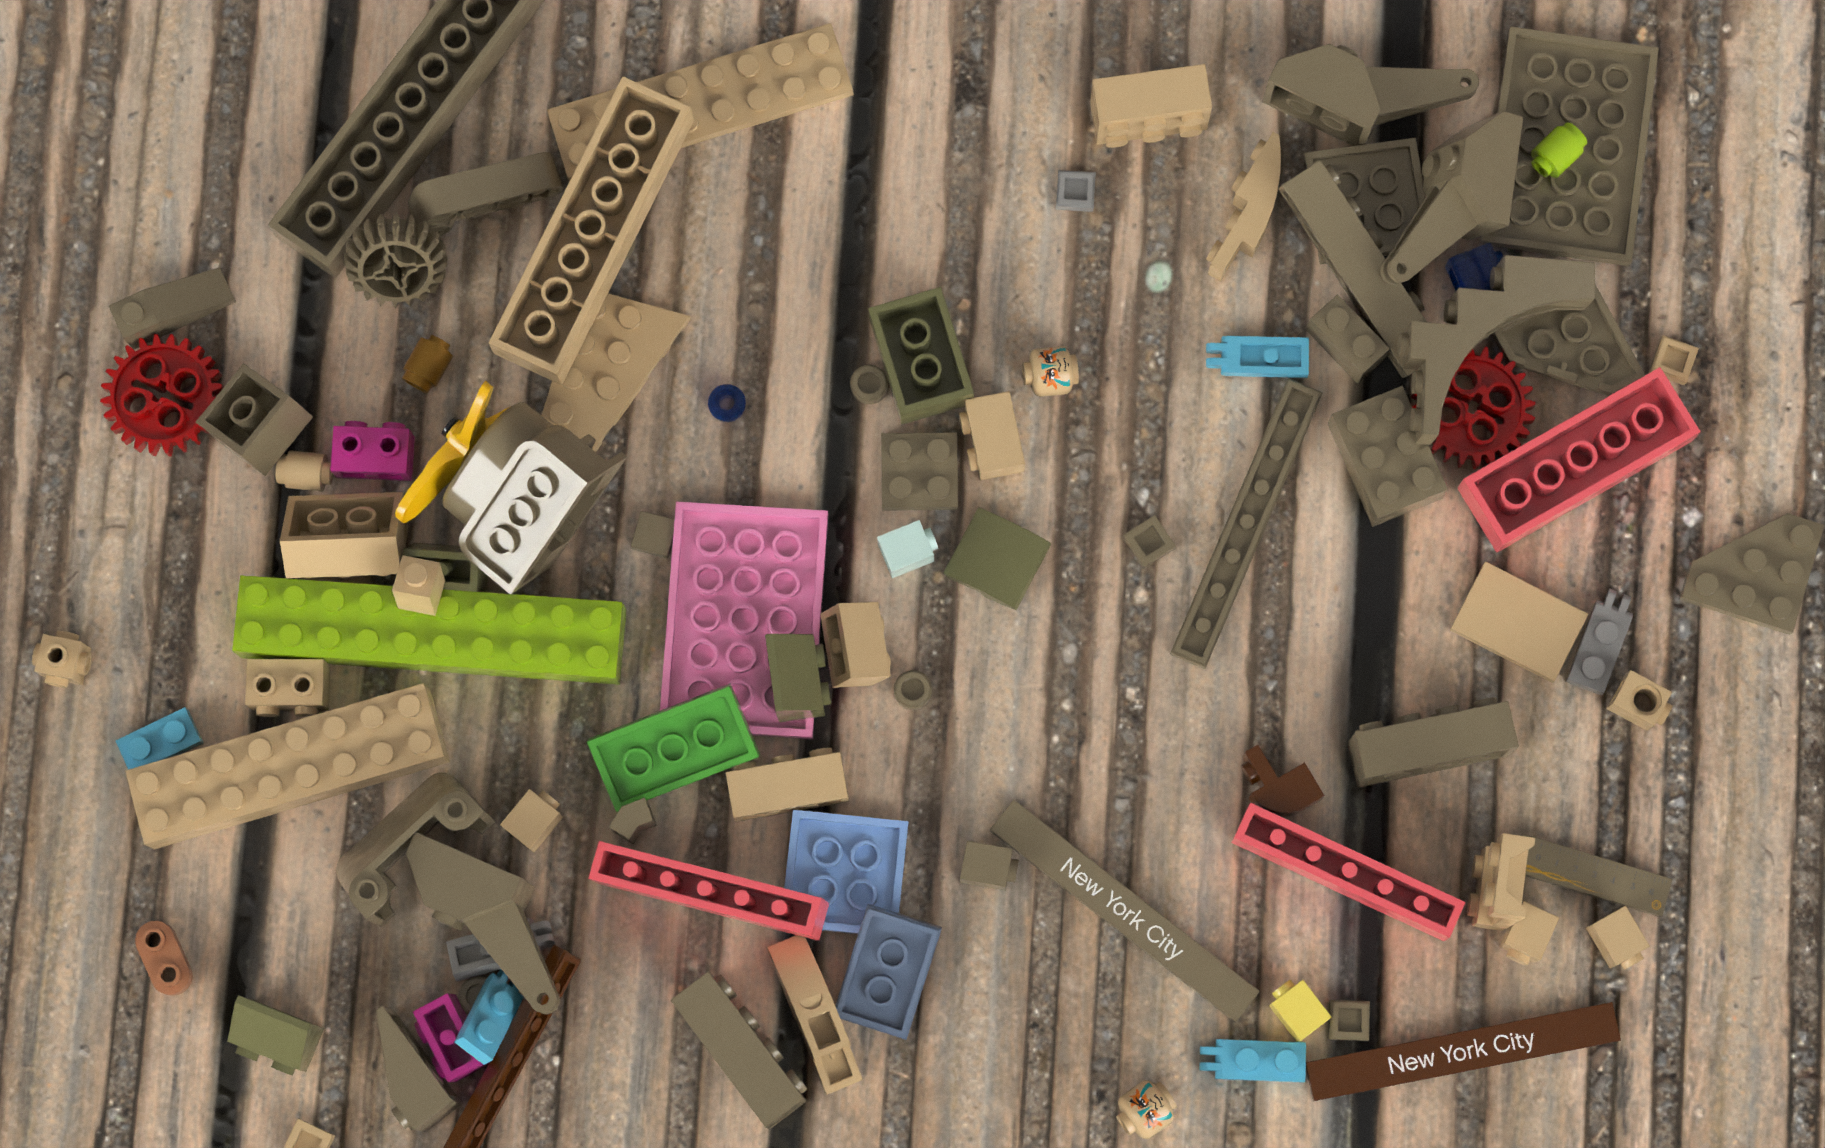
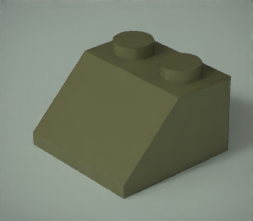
[765,634,831,722]
[227,995,324,1076]

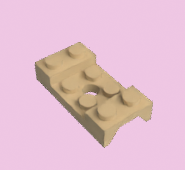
[1467,833,1535,931]

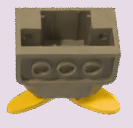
[395,381,627,595]

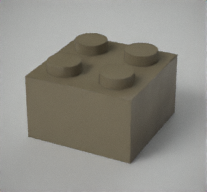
[196,363,313,476]

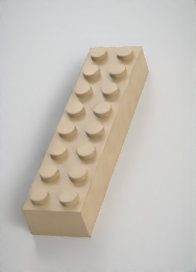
[488,76,694,385]
[125,683,450,850]

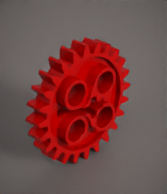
[100,334,224,457]
[1411,347,1536,470]

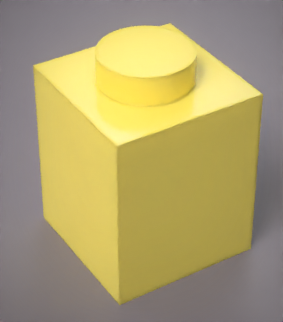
[1269,980,1332,1042]

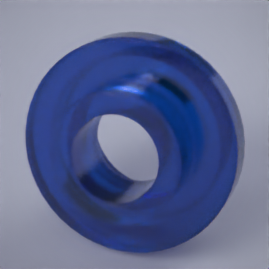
[708,384,746,422]

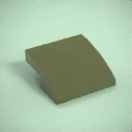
[943,507,1051,610]

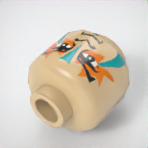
[1022,346,1079,397]
[1116,1080,1177,1139]

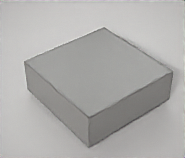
[1056,170,1096,212]

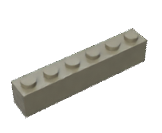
[1278,160,1427,378]

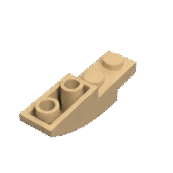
[1206,132,1281,282]
[766,935,863,1095]

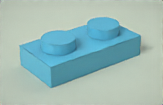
[116,707,204,770]

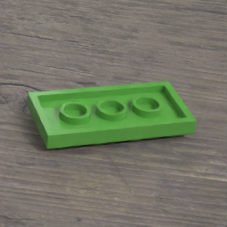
[587,683,760,812]

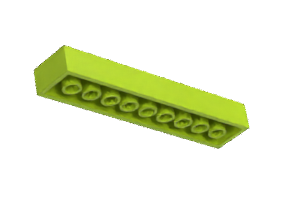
[232,575,626,685]

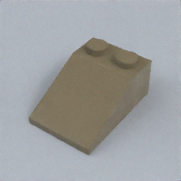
[376,1006,463,1132]

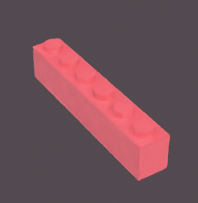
[1231,803,1466,941]
[588,841,829,941]

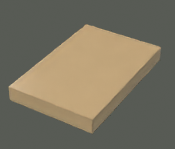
[1450,561,1589,683]

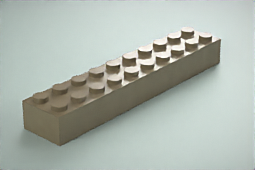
[268,0,545,278]

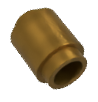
[402,335,453,394]

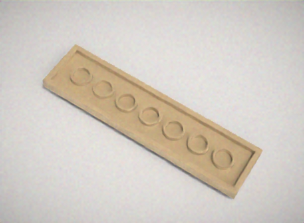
[547,23,854,182]

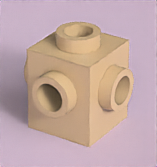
[32,630,92,688]

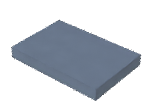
[835,904,942,1040]

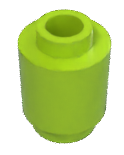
[1531,122,1587,178]

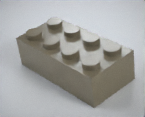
[1347,697,1519,788]
[671,971,807,1130]

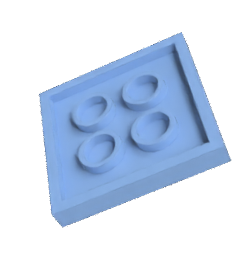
[784,810,909,934]

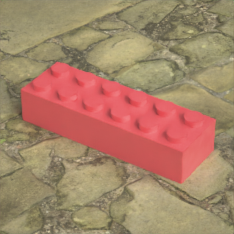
[1457,367,1701,553]

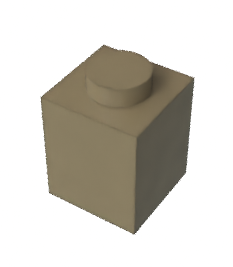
[960,841,1019,891]

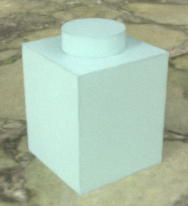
[877,520,938,578]

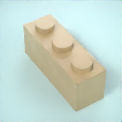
[726,748,849,822]

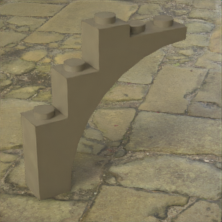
[1397,255,1595,445]

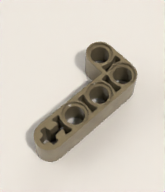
[408,152,563,237]

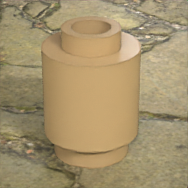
[275,450,334,492]

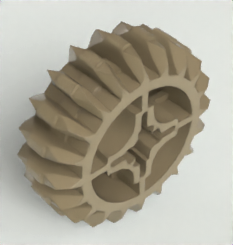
[344,212,447,309]

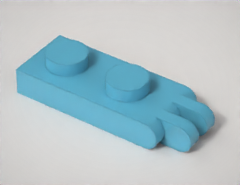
[1206,336,1309,378]
[454,969,524,1065]
[1199,1039,1306,1083]

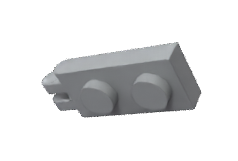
[1565,588,1633,696]
[446,918,555,982]

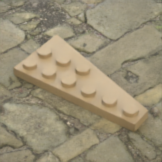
[541,293,691,452]

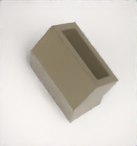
[609,798,657,844]

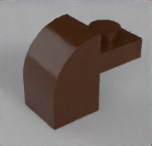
[1241,745,1325,817]

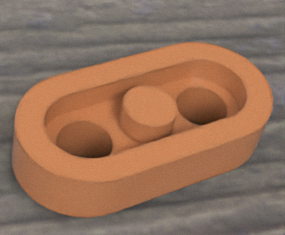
[135,921,193,996]

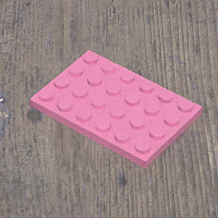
[660,502,828,739]

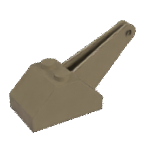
[1263,44,1479,146]
[1380,111,1523,285]
[406,832,560,1014]

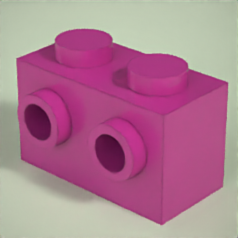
[330,421,415,481]
[413,993,490,1082]

